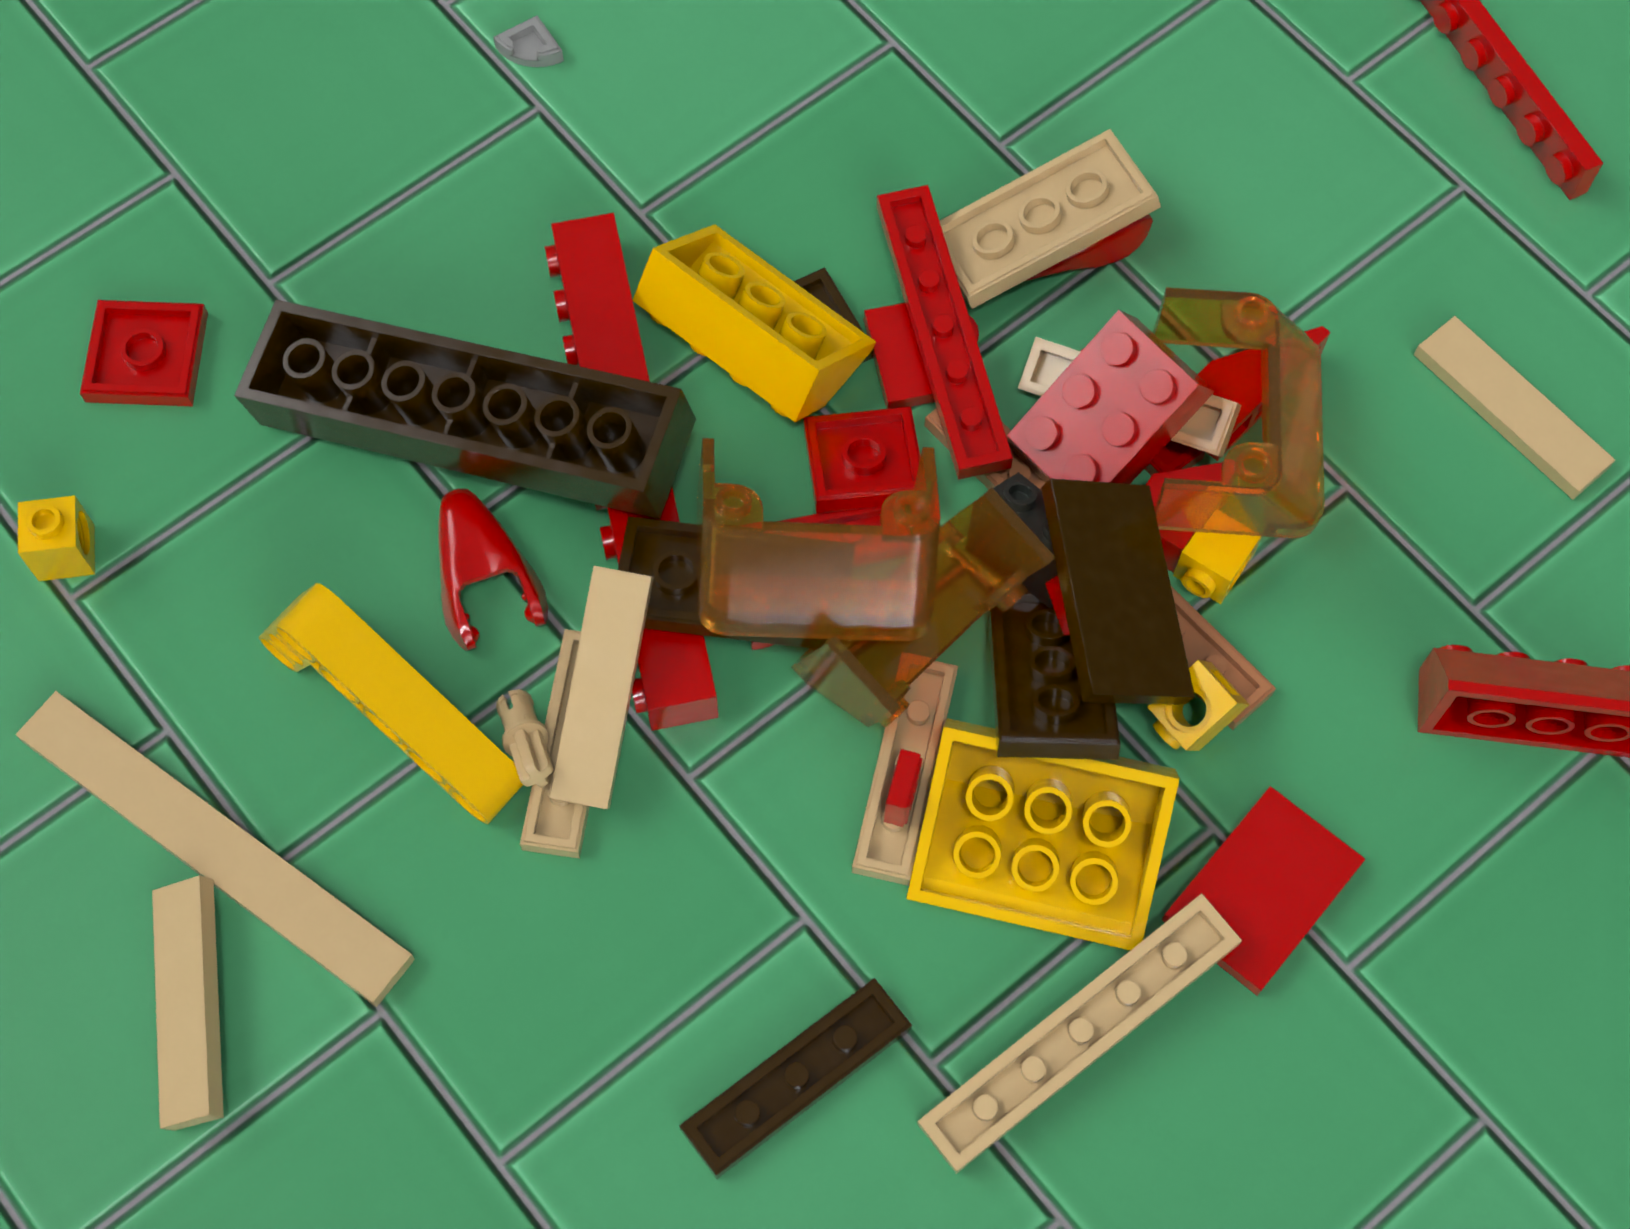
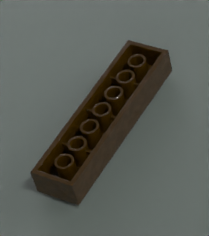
[234,300,696,520]

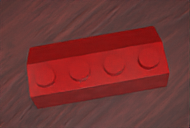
[1418,645,1630,758]

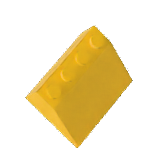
[906,718,1180,950]

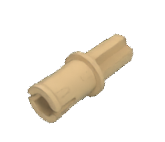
[496,689,554,788]

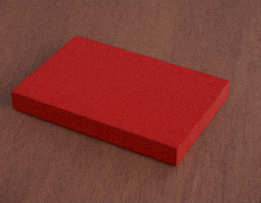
[1162,786,1366,996]

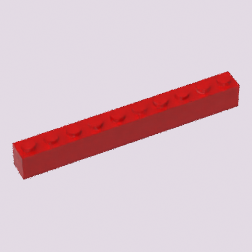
[544,213,719,731]

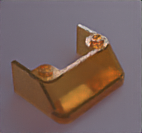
[1153,287,1325,538]
[697,438,940,641]
[791,488,1055,728]

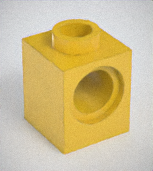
[18,495,95,581]
[1173,502,1264,604]
[1147,660,1250,751]

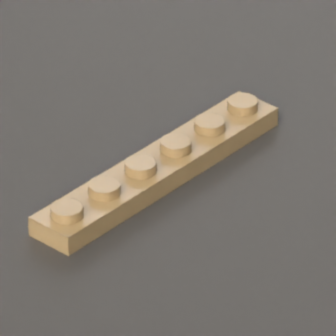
[917,893,1242,1174]

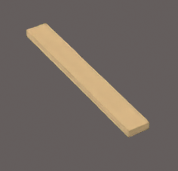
[15,691,415,1007]

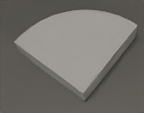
[493,16,564,67]

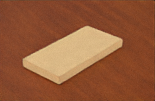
[940,129,1161,309]

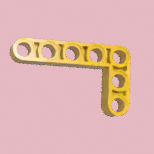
[259,583,523,825]

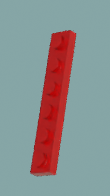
[1420,0,1603,200]
[877,185,1013,480]

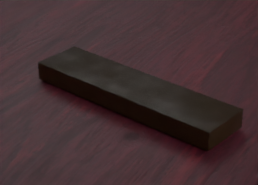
[679,978,912,1179]

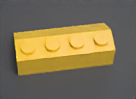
[633,224,876,422]

